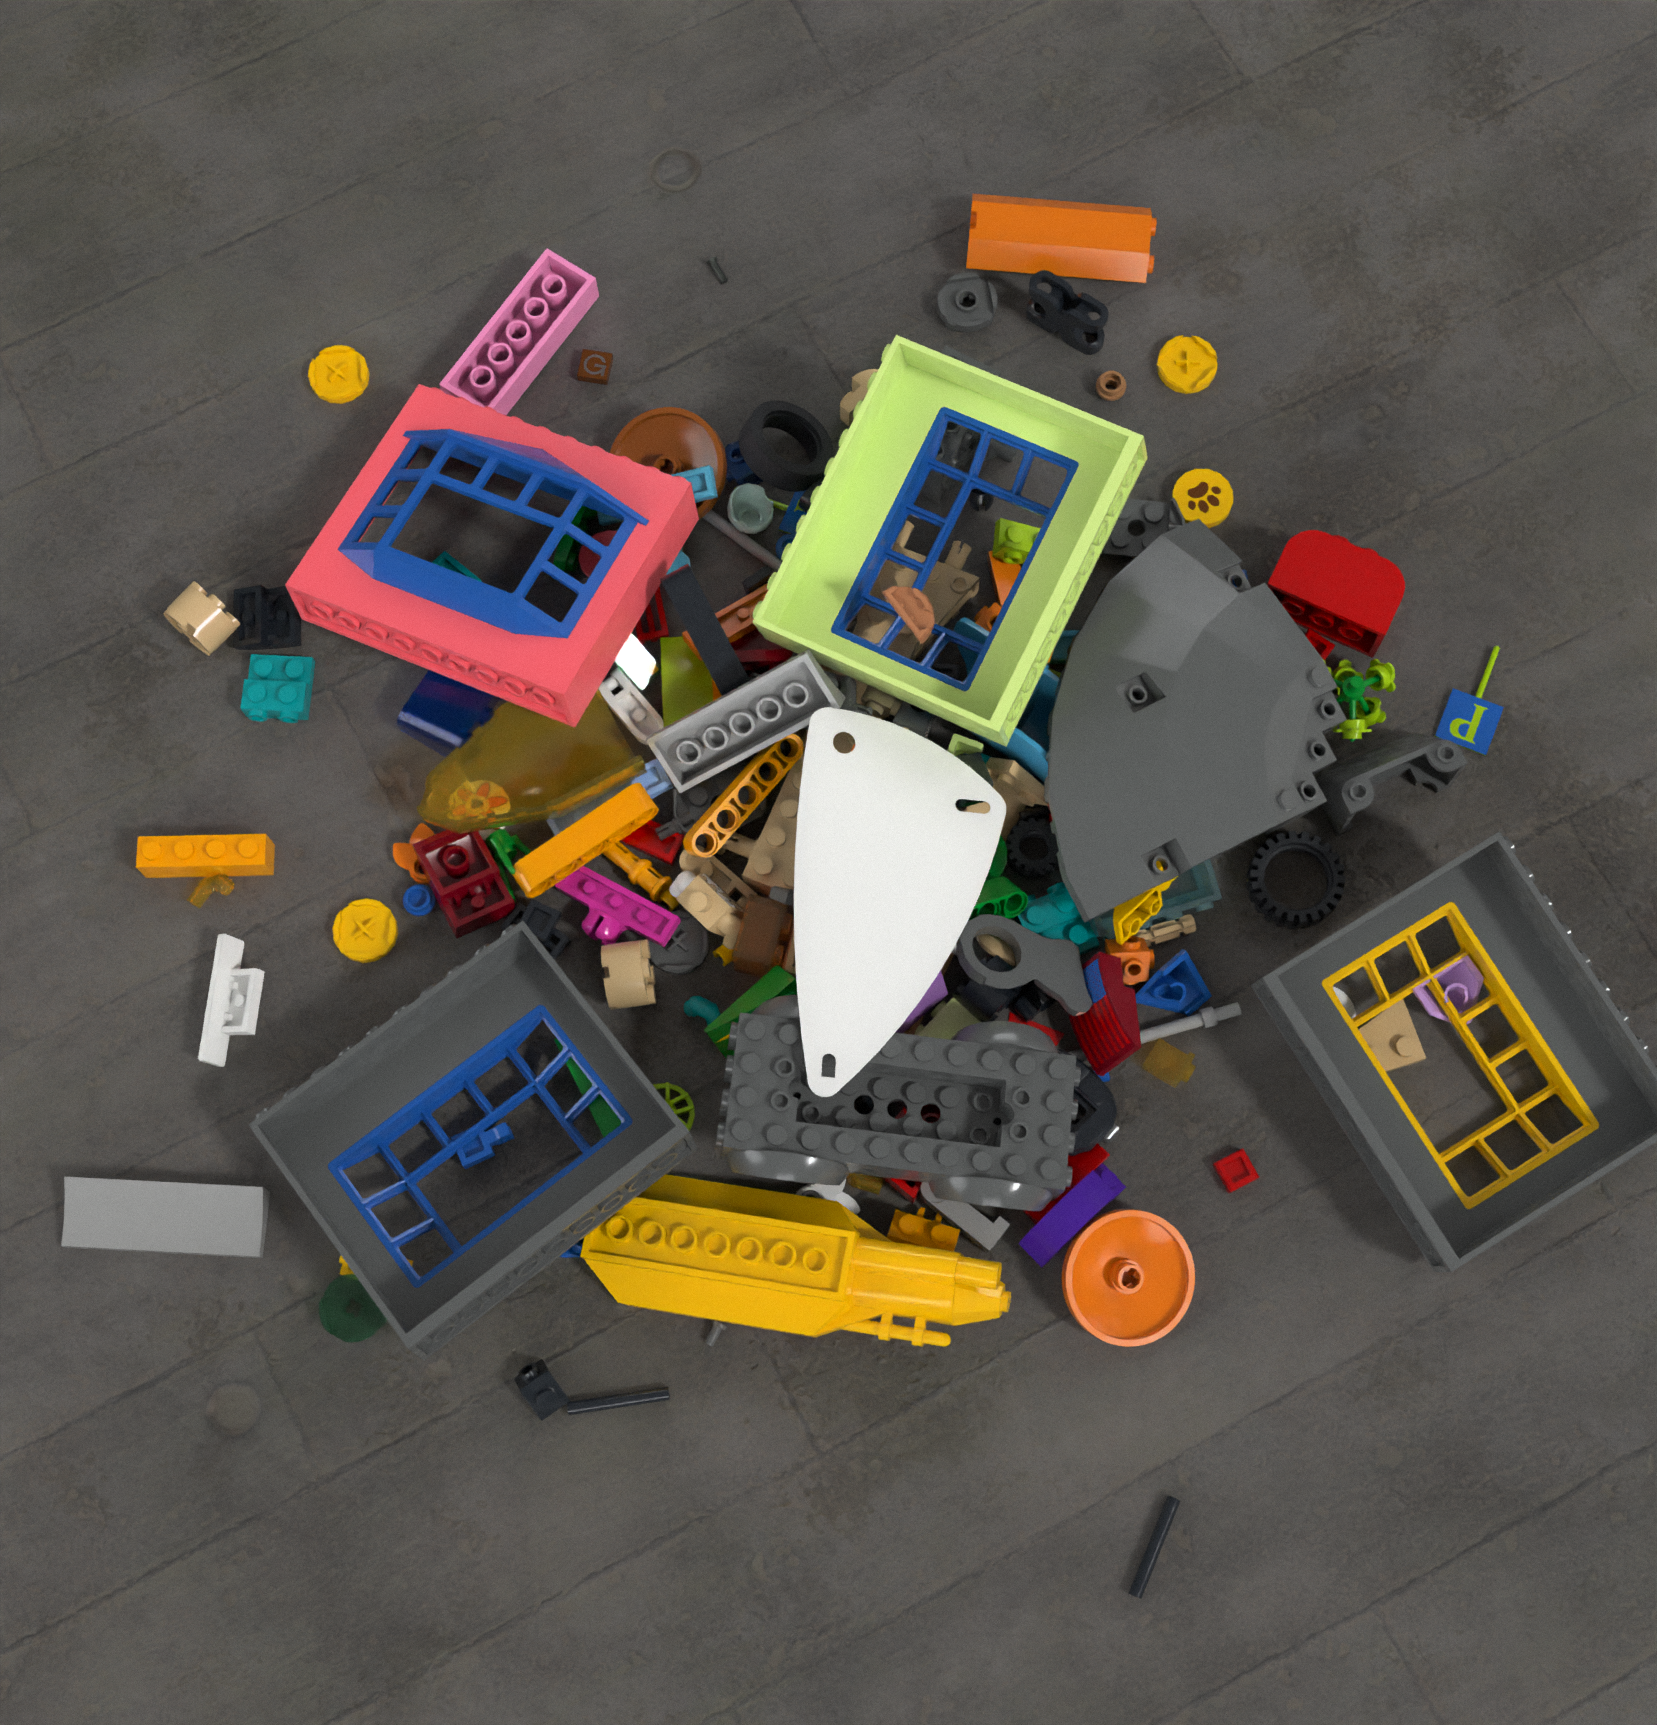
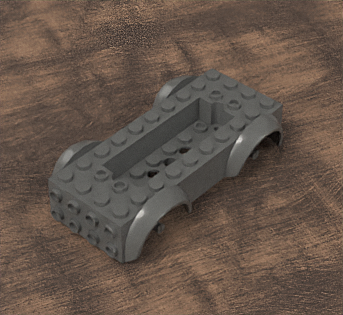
[715,995,1081,1211]

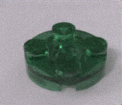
[319,1274,387,1343]

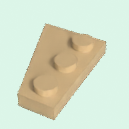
[1359,999,1426,1072]

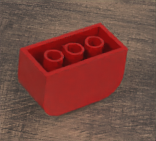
[1267,530,1405,658]

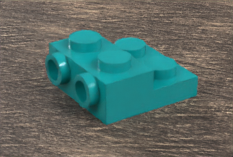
[240,654,315,723]
[1014,882,1099,955]

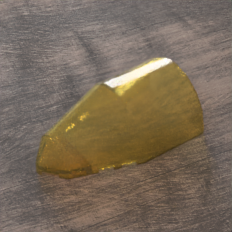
[417,688,647,834]

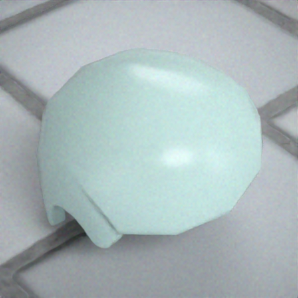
[727,483,774,534]

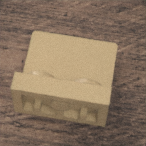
[961,757,1048,843]

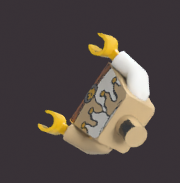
[657,871,749,966]

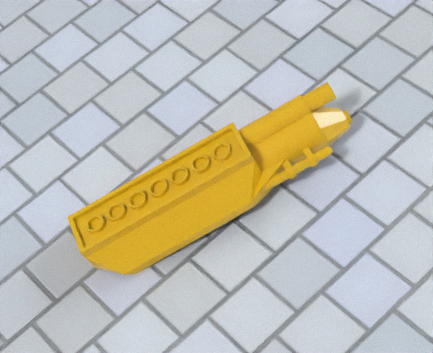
[580,1174,1011,1347]

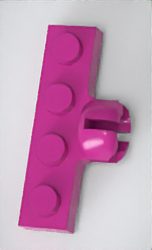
[555,866,681,948]

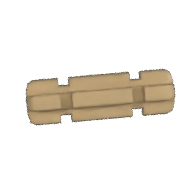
[1134,914,1196,947]

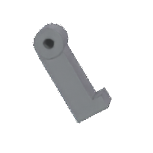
[920,1182,1010,1254]

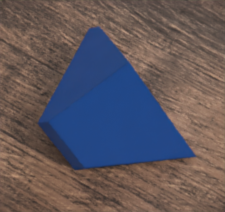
[1135,949,1212,1016]

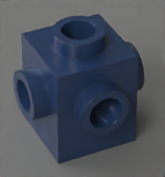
[725,441,763,486]

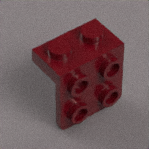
[730,628,793,677]

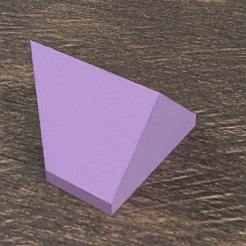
[1412,952,1484,1025]

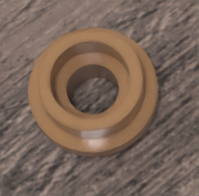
[1096,371,1126,401]

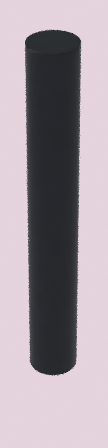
[567,1386,670,1416]
[1128,1495,1180,1599]

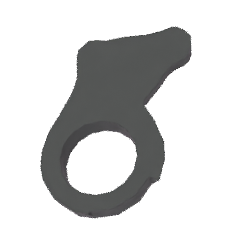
[956,914,1092,1016]

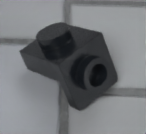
[514,1359,570,1421]

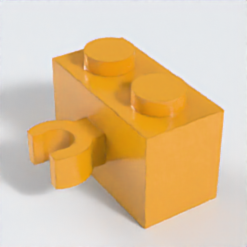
[887,1207,960,1251]

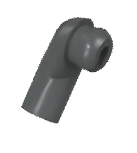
[972,438,1018,463]

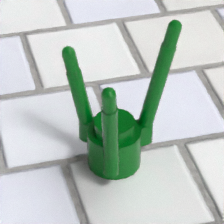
[485,829,532,904]

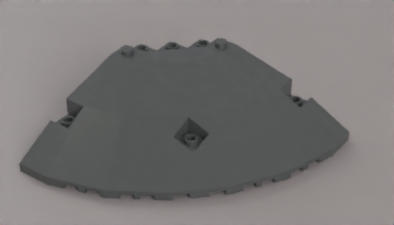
[1044,519,1347,923]

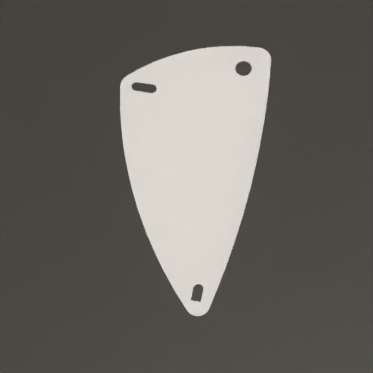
[794,707,1006,1097]

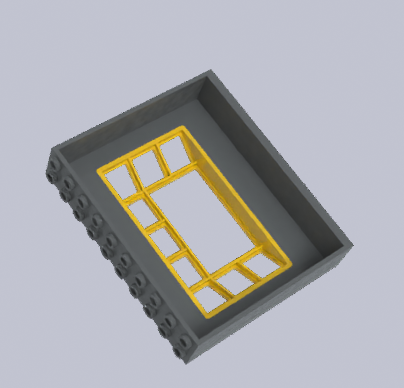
[1251,831,1657,1272]

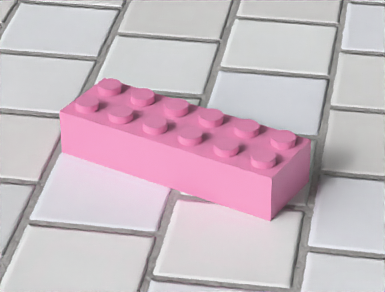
[439,248,599,415]

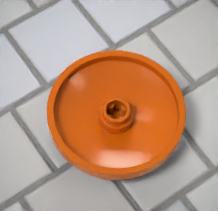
[1062,1209,1195,1347]

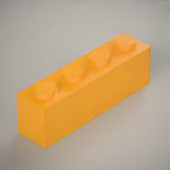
[136,834,275,878]

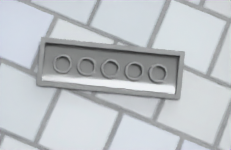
[646,649,846,793]
[61,1176,270,1258]

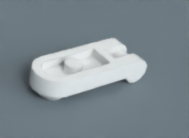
[596,667,664,745]

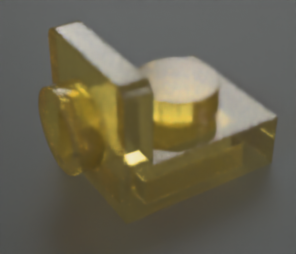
[1142,1038,1197,1088]

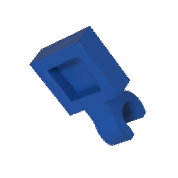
[451,1122,515,1169]

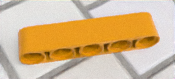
[683,734,804,858]
[512,783,659,898]

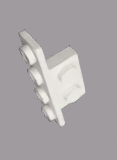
[198,934,265,1067]

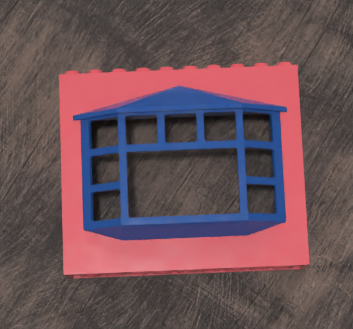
[285,384,699,728]

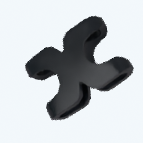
[1026,270,1109,355]

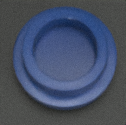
[403,884,436,917]

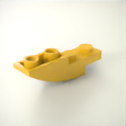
[1113,861,1178,945]

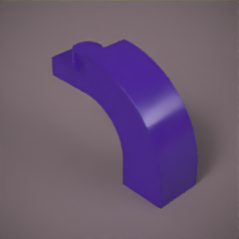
[1018,1163,1126,1268]

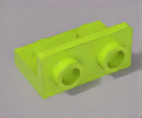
[992,518,1041,564]

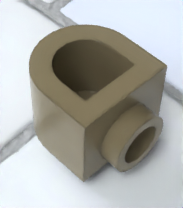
[861,685,903,718]

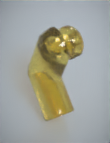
[187,873,235,909]
[846,1173,884,1195]

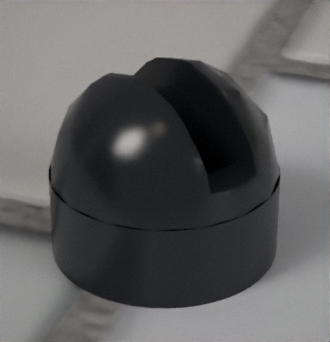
[969,488,994,512]

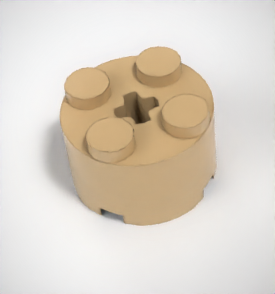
[163,581,241,656]
[601,939,656,1009]

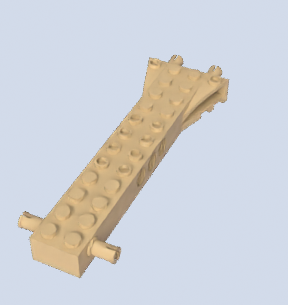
[722,521,980,906]

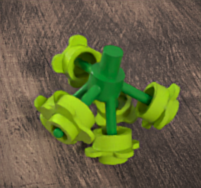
[1323,659,1396,742]

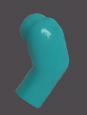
[683,995,721,1026]

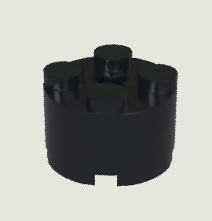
[952,955,1028,1022]

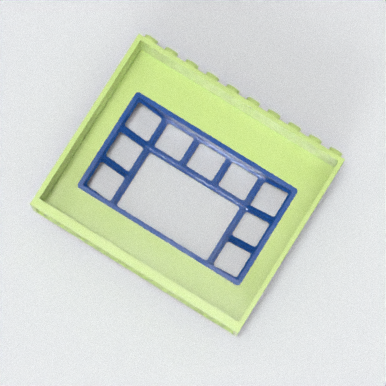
[753,335,1147,747]

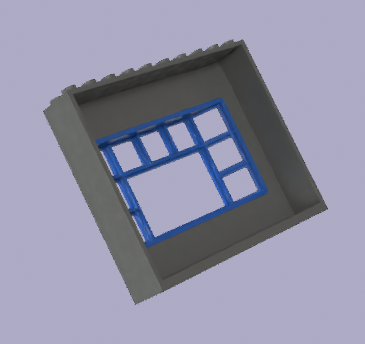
[249,921,698,1361]

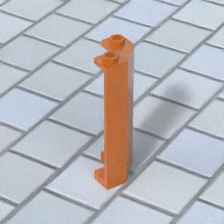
[966,194,1157,283]

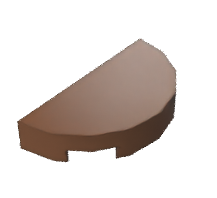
[882,586,935,644]

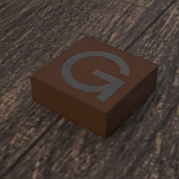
[577,349,613,385]

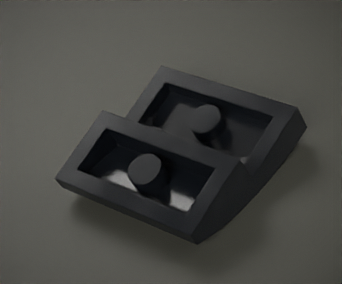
[233,585,301,650]

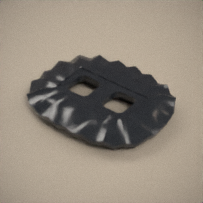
[1057,1048,1118,1156]

